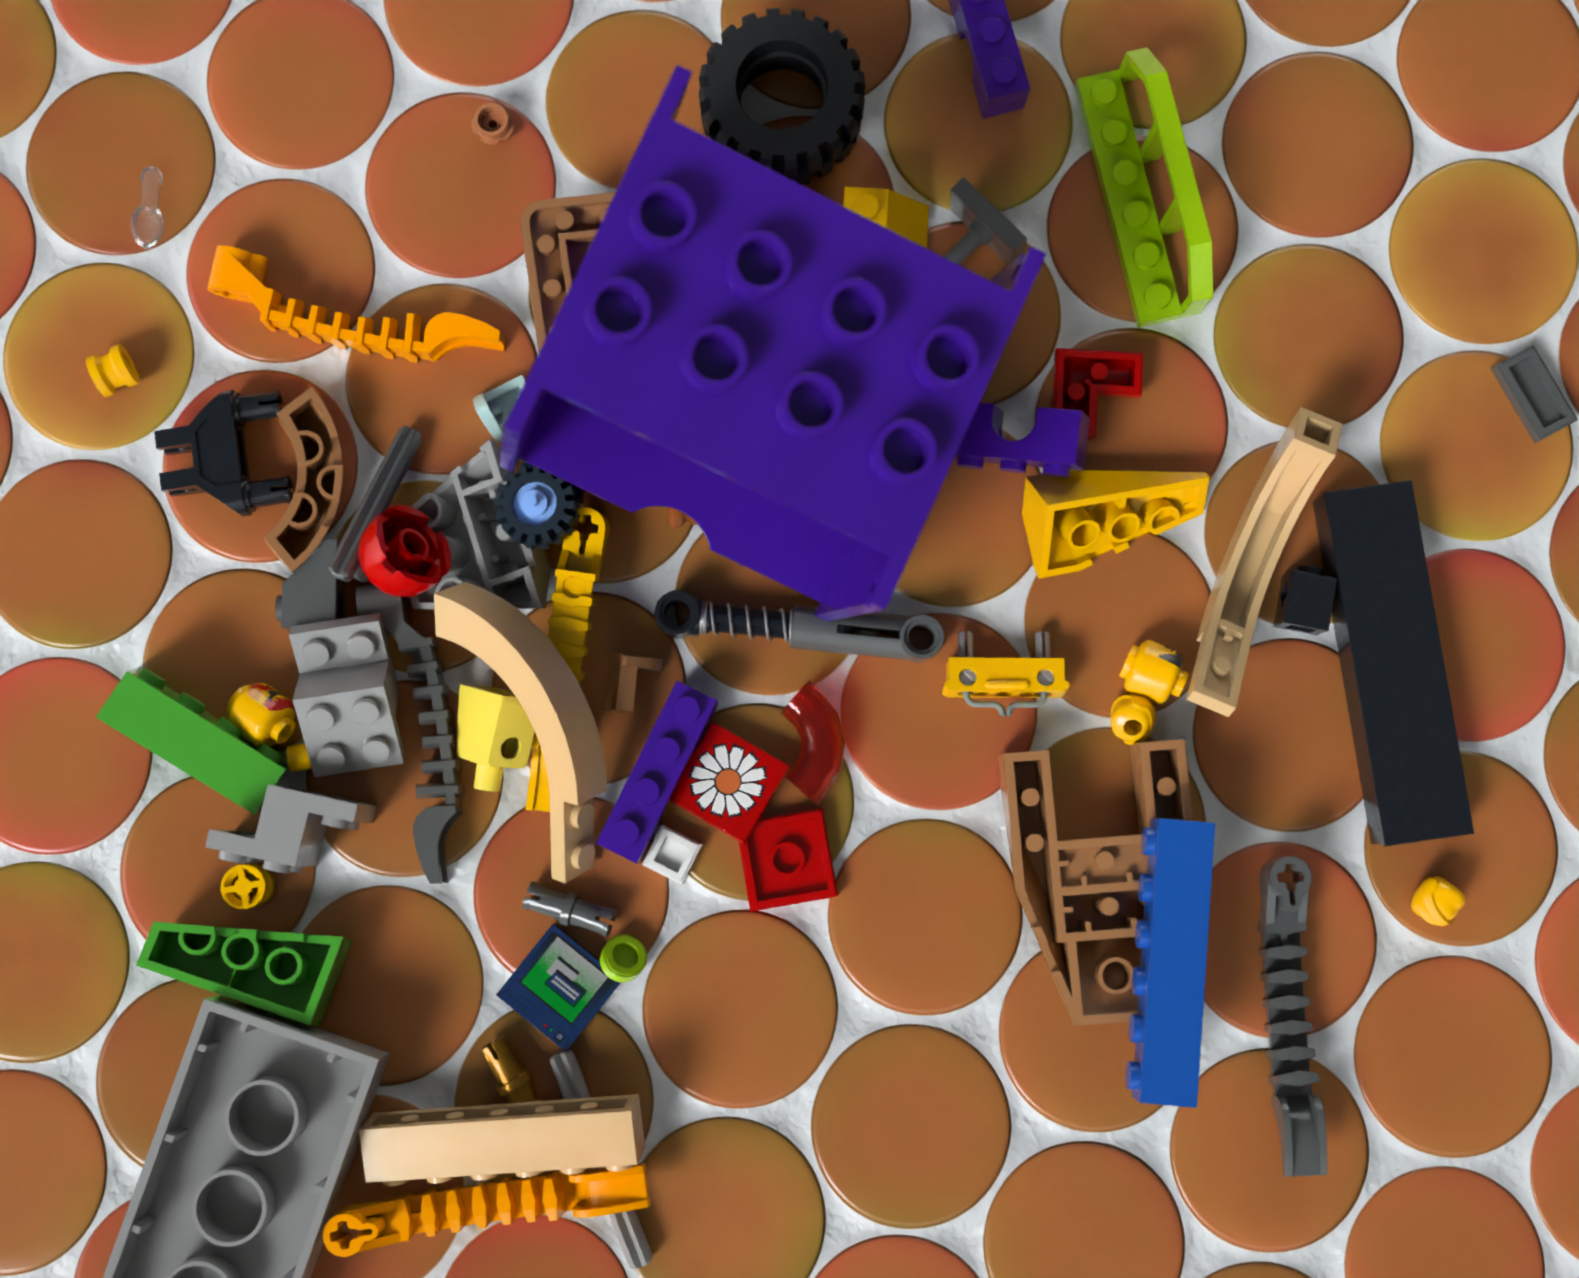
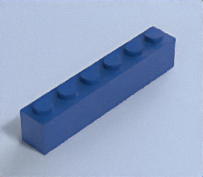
[1125,818,1215,1108]

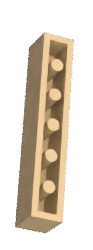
[359,1094,645,1186]

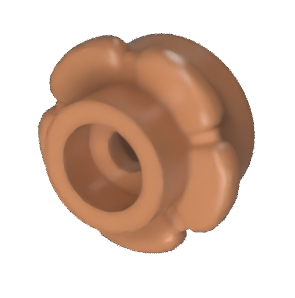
[471,103,514,145]

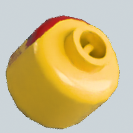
[226,683,296,747]

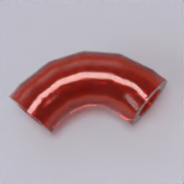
[781,681,845,806]

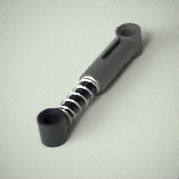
[655,590,944,663]

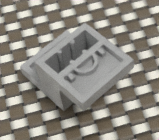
[289,613,405,777]
[205,784,377,874]

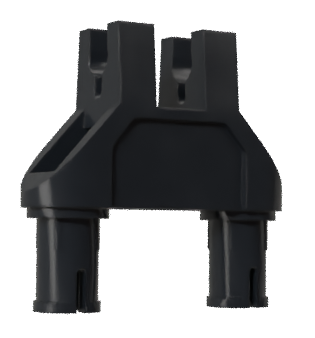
[154,390,294,517]

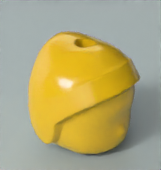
[1110,694,1156,745]
[1411,876,1466,927]

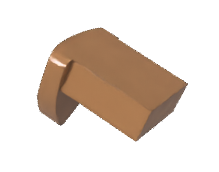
[604,653,663,713]

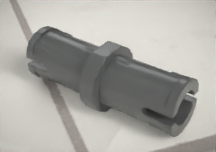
[523,881,617,937]

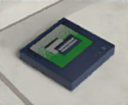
[496,923,620,1052]

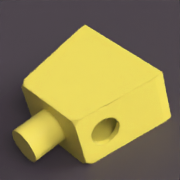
[456,684,535,792]

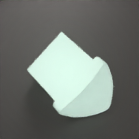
[473,375,525,443]

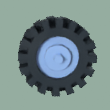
[494,464,581,550]

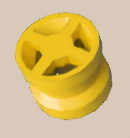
[85,344,140,398]
[221,864,275,909]

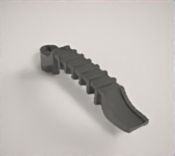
[356,584,465,884]
[1258,856,1327,1177]

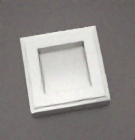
[642,825,703,885]

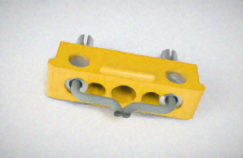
[942,631,1070,716]

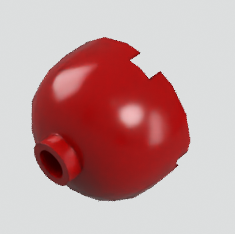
[358,505,451,597]

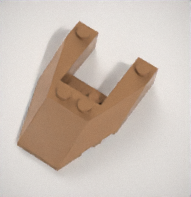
[998,739,1193,1026]

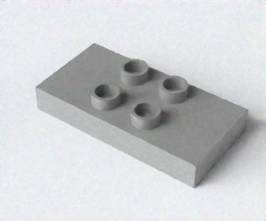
[103,995,390,1278]

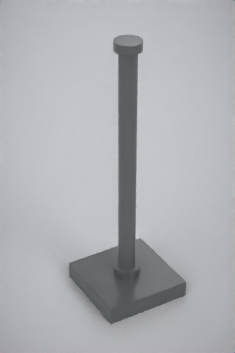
[944,177,1027,266]

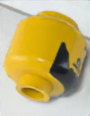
[1119,640,1189,705]

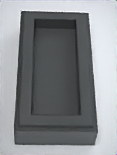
[1491,345,1578,443]

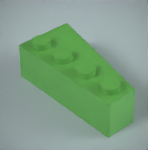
[96,667,288,815]
[136,922,353,1027]

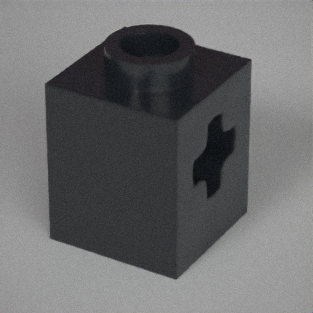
[1273,566,1337,635]

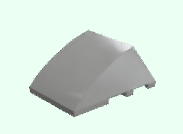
[410,439,551,610]

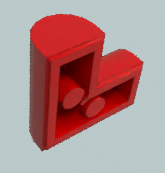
[1052,348,1144,441]

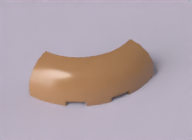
[263,386,343,573]

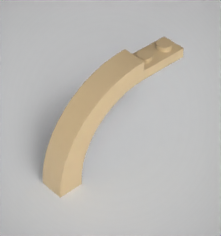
[1186,407,1343,717]
[434,582,607,883]

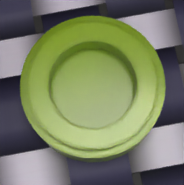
[600,934,647,983]

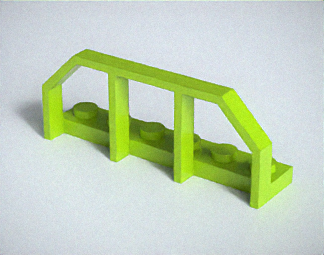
[1074,47,1213,328]

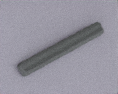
[328,426,422,582]

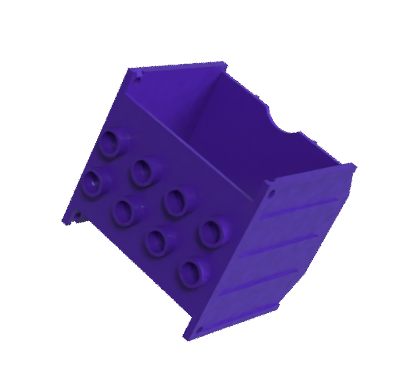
[499,65,1046,622]

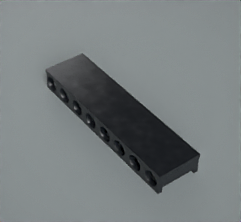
[1313,480,1474,846]

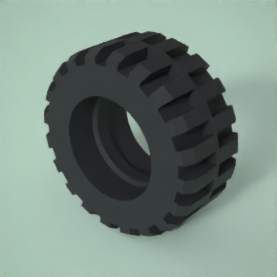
[698,8,866,186]

